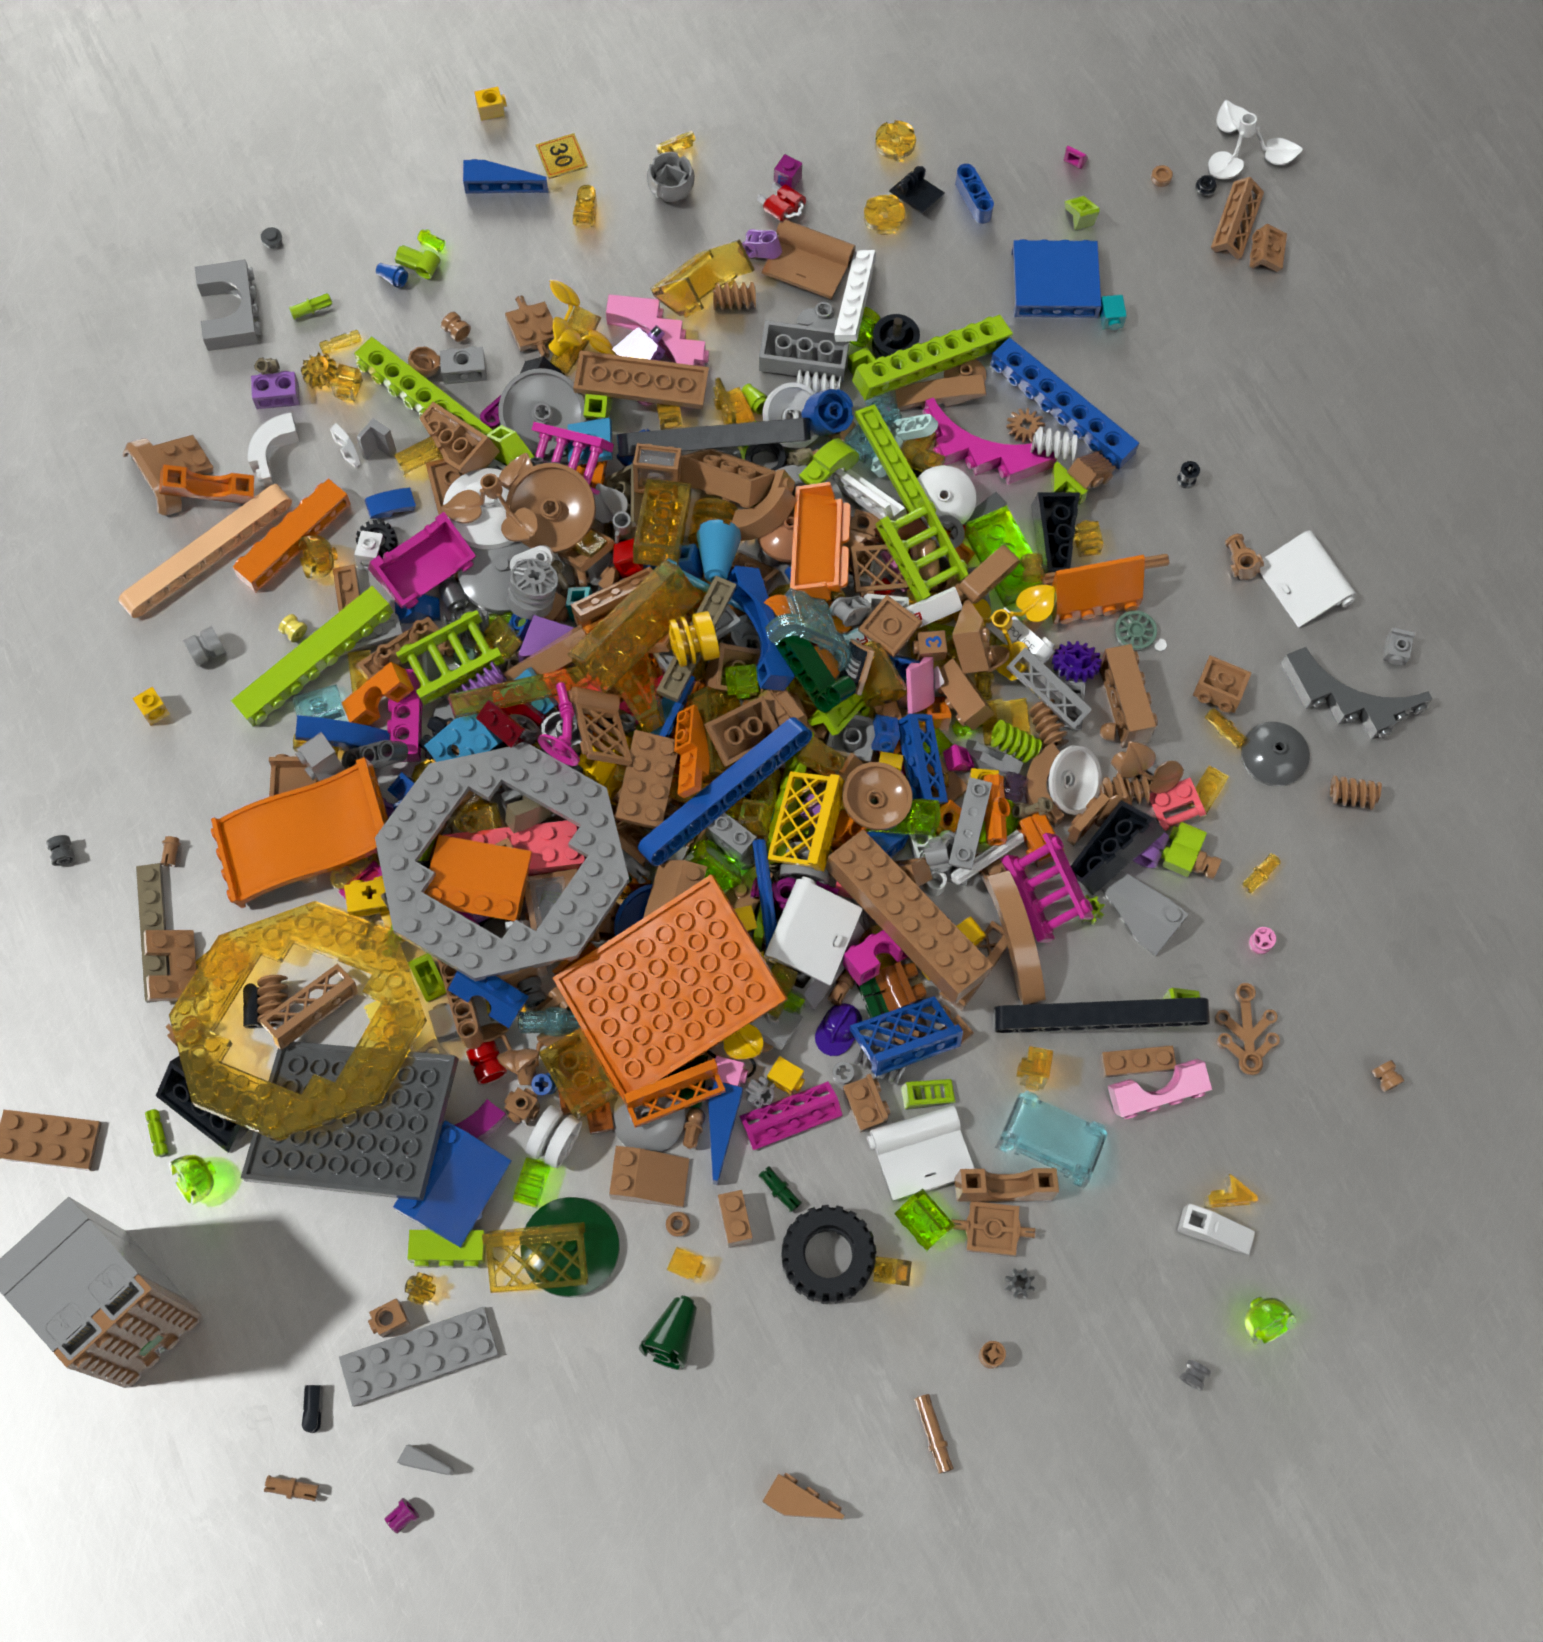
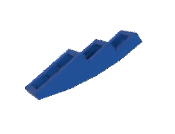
[295,715,390,751]

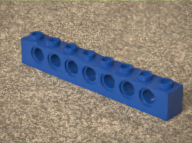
[990,337,1139,470]

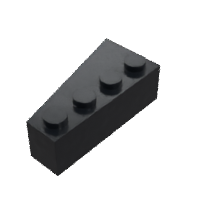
[1031,492,1080,584]
[1071,800,1165,896]

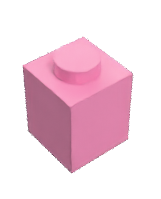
[710,1056,748,1087]

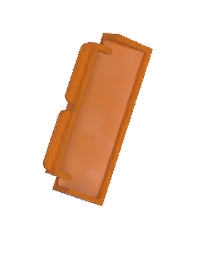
[790,482,851,600]

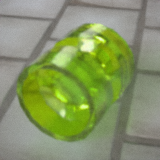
[850,307,881,348]

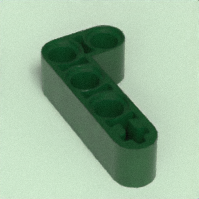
[775,626,856,713]

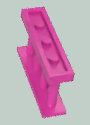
[531,422,614,495]
[1001,833,1094,943]

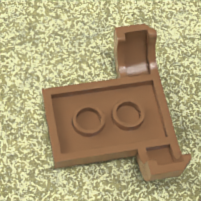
[123,435,214,516]

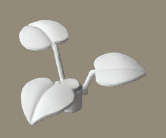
[1208,100,1303,179]

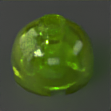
[169,1154,216,1205]
[1244,1297,1296,1345]

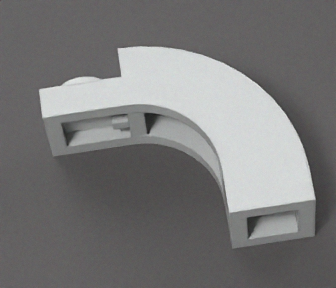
[248,412,300,488]

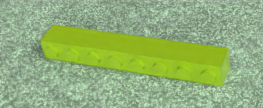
[230,585,394,727]

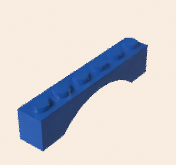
[727,566,794,691]

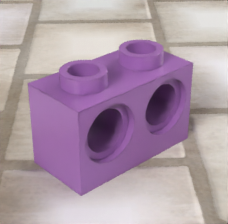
[251,371,300,409]

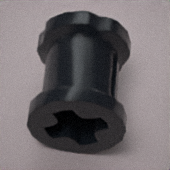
[1177,461,1200,489]

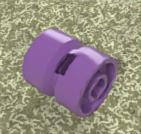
[1133,833,1169,868]

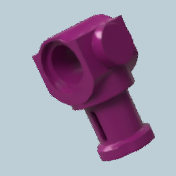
[750,877,796,912]

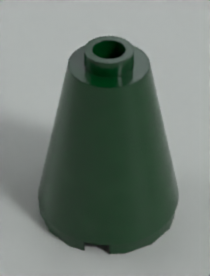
[639,1295,697,1370]

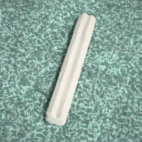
[951,830,1024,885]

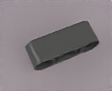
[341,740,408,769]

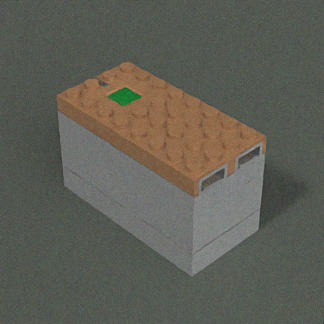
[0,1197,202,1388]

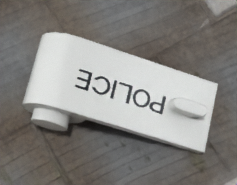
[987,607,1055,664]

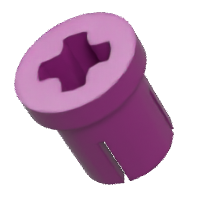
[384,1498,419,1534]

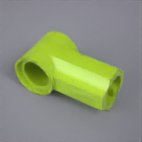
[395,245,441,279]

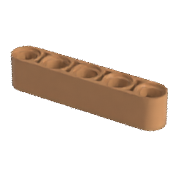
[437,959,484,1049]

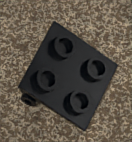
[889,166,945,213]

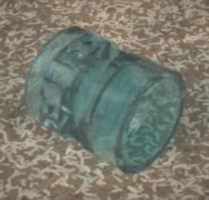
[864,391,902,426]

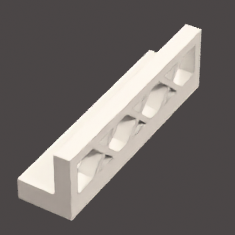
[832,469,907,521]

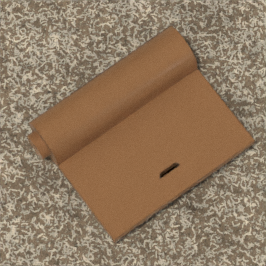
[762,220,856,299]

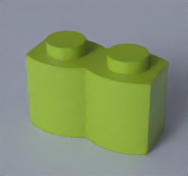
[1161,822,1207,877]

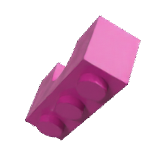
[843,930,908,986]

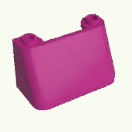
[368,512,476,609]

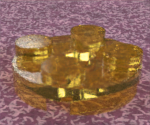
[875,120,916,162]
[863,194,905,235]

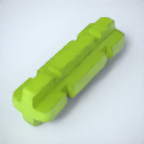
[145,1109,168,1157]

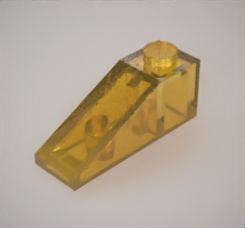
[550,306,602,374]

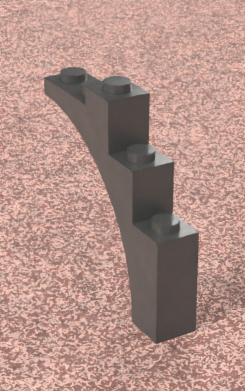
[1281,647,1433,739]

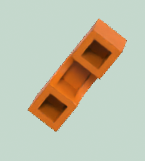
[341,662,414,726]

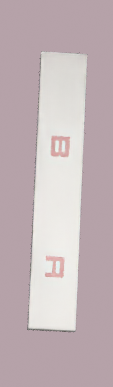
[835,587,962,648]

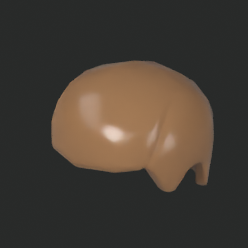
[408,346,441,378]

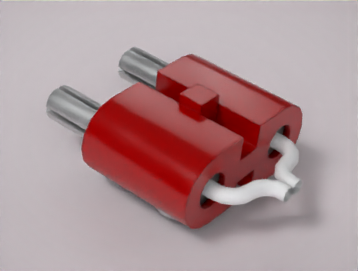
[757,182,806,223]

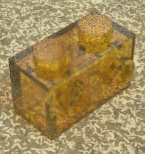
[1016,1046,1053,1091]

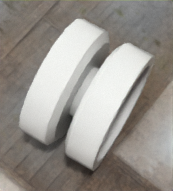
[526,1105,582,1169]

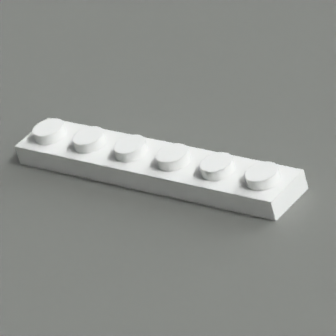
[834,250,876,342]

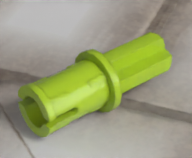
[289,293,332,320]

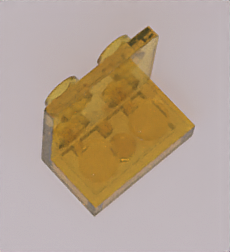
[713,377,756,425]

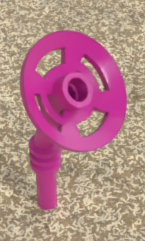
[538,682,580,766]

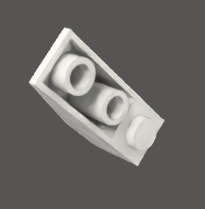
[1177,1204,1255,1255]

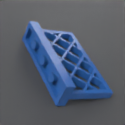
[850,996,963,1077]

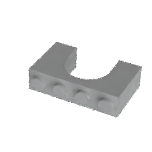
[195,259,261,351]

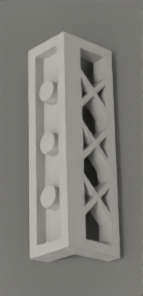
[1006,647,1092,730]

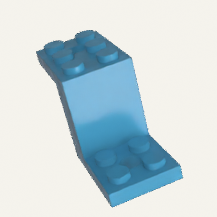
[424,667,558,762]

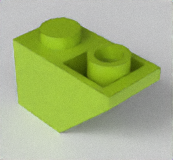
[486,425,534,465]

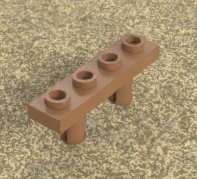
[356,616,439,680]

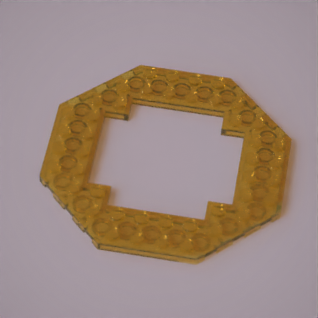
[169,901,427,1141]

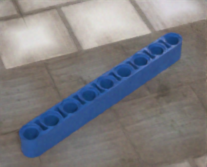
[638,717,812,866]

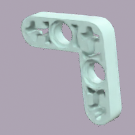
[870,414,938,478]

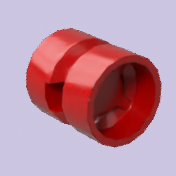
[466,1040,507,1085]

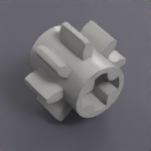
[745,1076,776,1108]

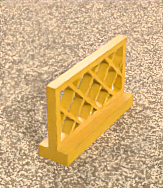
[767,771,845,872]

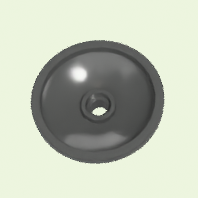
[1241,722,1310,787]

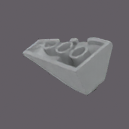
[1101,870,1189,956]

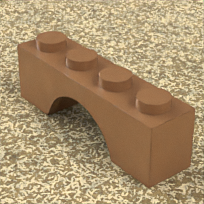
[954,1168,1059,1202]

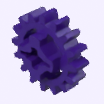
[1052,641,1102,683]

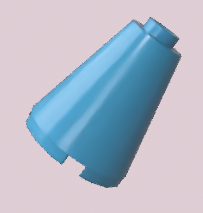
[696,519,741,583]

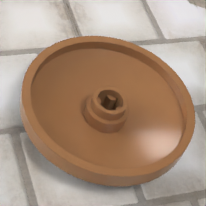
[506,463,596,553]

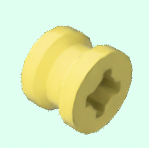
[278,614,307,643]

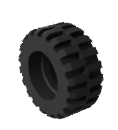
[781,1205,877,1304]

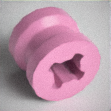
[1249,927,1276,954]

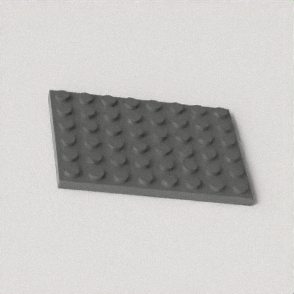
[241,1042,459,1201]

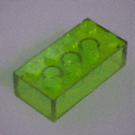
[965,506,1044,607]

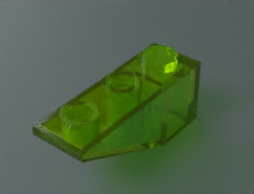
[866,799,941,836]

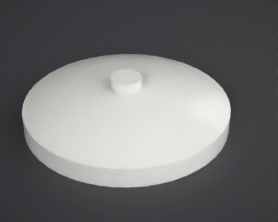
[443,468,514,550]

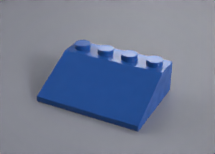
[393,1120,512,1248]

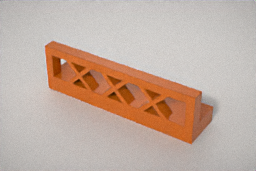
[623,1059,725,1128]

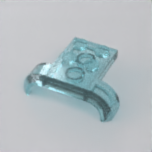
[765,588,850,671]

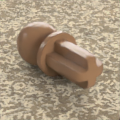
[683,1108,705,1149]

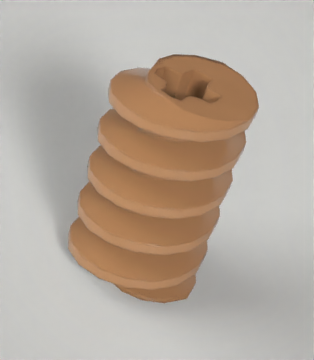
[713,282,756,310]
[1029,699,1069,749]
[1329,775,1382,810]
[1100,776,1150,805]
[257,975,288,1027]

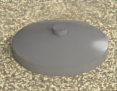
[498,368,585,455]
[458,541,545,614]

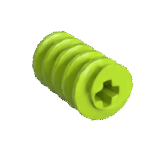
[991,719,1042,763]

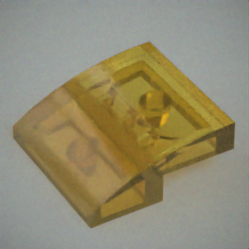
[982,698,1031,746]

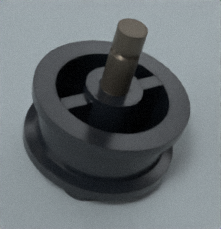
[872,314,920,359]

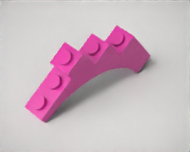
[923,397,1057,485]

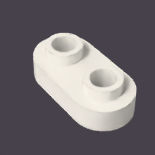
[510,545,554,571]

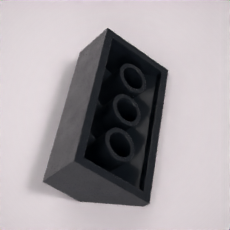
[156,1050,261,1153]

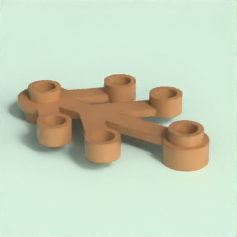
[1215,983,1280,1075]

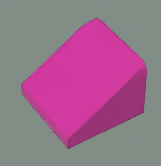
[1064,146,1088,169]
[943,744,975,771]

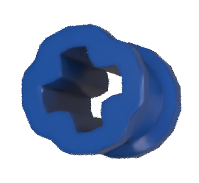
[531,1073,560,1095]

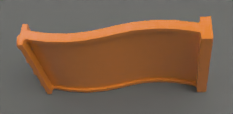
[211,757,389,908]

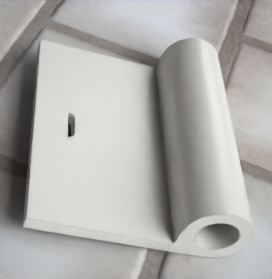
[1259,530,1356,628]
[764,877,863,986]
[867,1105,974,1202]

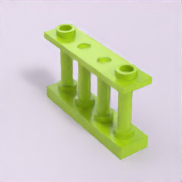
[875,496,969,602]
[396,610,505,705]

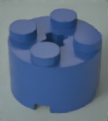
[801,389,854,436]

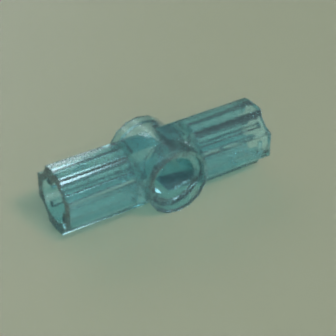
[518,1007,583,1036]

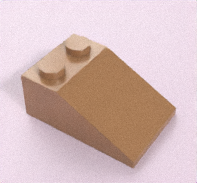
[952,599,995,673]
[704,696,778,766]
[609,1146,690,1208]

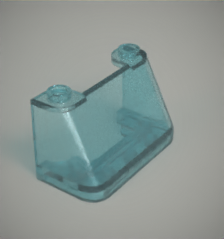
[995,1091,1108,1189]

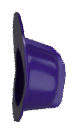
[815,1003,862,1056]

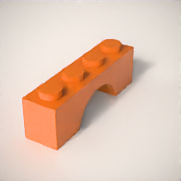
[159,465,254,504]

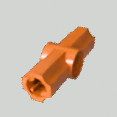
[983,774,1011,846]

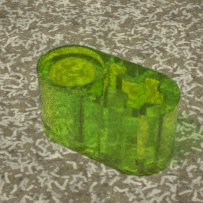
[513,1157,551,1208]

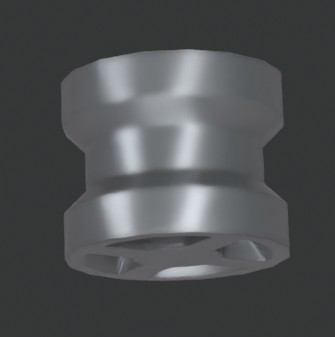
[1179,1360,1211,1391]

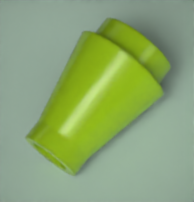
[741,383,768,414]

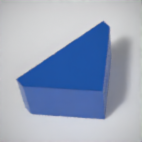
[394,594,441,624]

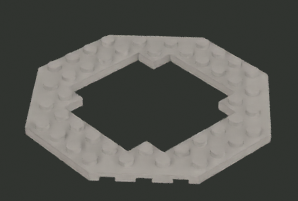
[375,743,629,981]

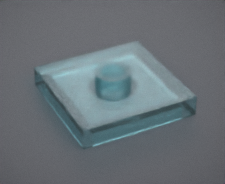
[293,684,345,719]

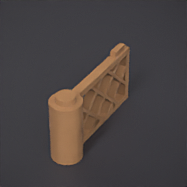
[849,539,942,597]
[567,687,632,766]

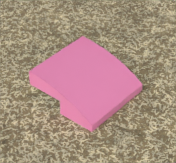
[906,657,935,714]

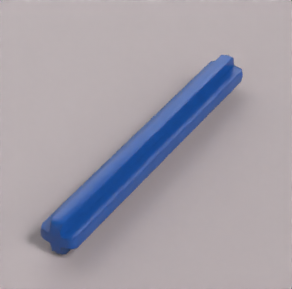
[753,839,777,949]

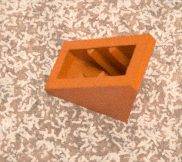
[923,696,951,731]

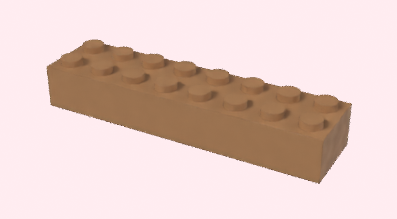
[825,829,993,1004]

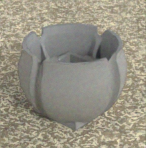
[647,152,695,204]

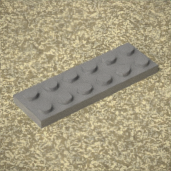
[339,1307,499,1406]

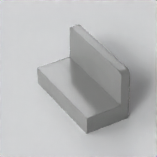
[357,418,397,460]

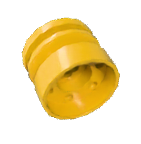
[669,611,720,667]

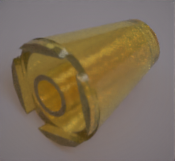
[863,641,907,707]

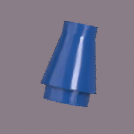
[376,263,408,287]

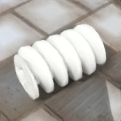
[796,370,842,393]
[1030,426,1078,462]

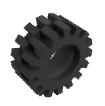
[356,520,398,559]

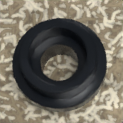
[1195,175,1217,196]

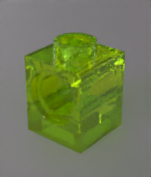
[725,664,759,699]

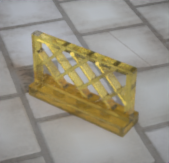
[482,1222,588,1293]

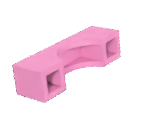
[1108,1059,1212,1119]

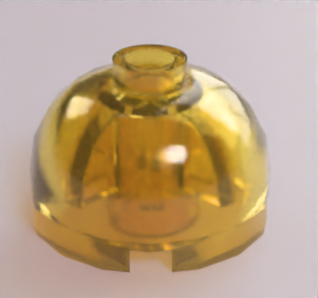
[298,535,338,580]

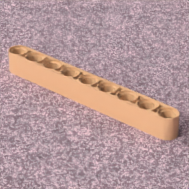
[118,484,292,618]

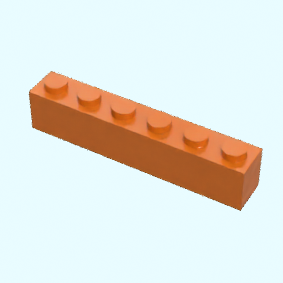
[233,478,351,593]

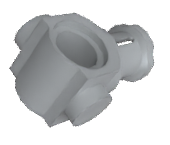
[924,830,956,872]

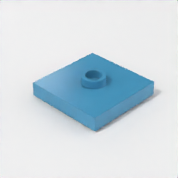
[568,418,613,465]

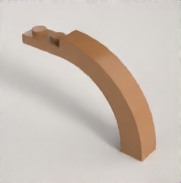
[975,853,1046,1005]

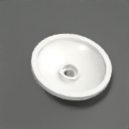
[763,383,819,449]
[917,465,976,531]
[1048,746,1102,815]

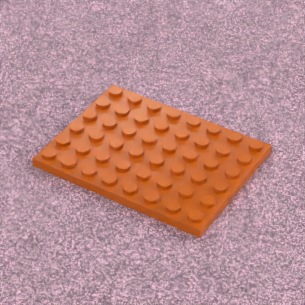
[552,874,788,1101]

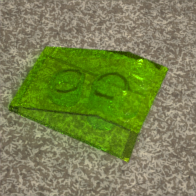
[685,839,742,891]

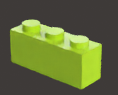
[407,1229,486,1268]

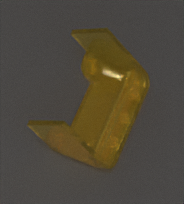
[650,239,755,318]

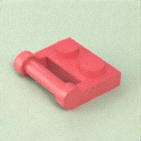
[1149,777,1206,831]

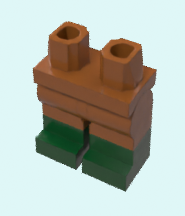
[855,962,927,1018]

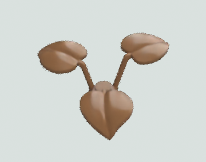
[441,453,538,542]
[1095,741,1184,827]
[467,1023,579,1085]

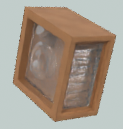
[633,443,682,497]

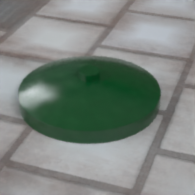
[520,1197,620,1298]

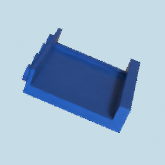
[1011,239,1101,318]

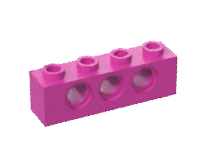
[387,669,423,762]

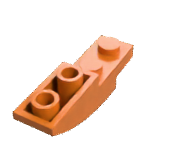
[674,705,709,798]

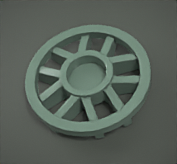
[1115,610,1157,651]

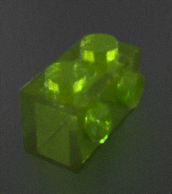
[894,1188,955,1251]

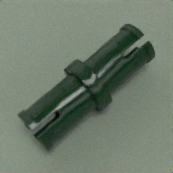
[758,1166,802,1213]

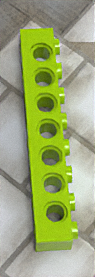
[852,314,1013,401]
[354,336,493,435]

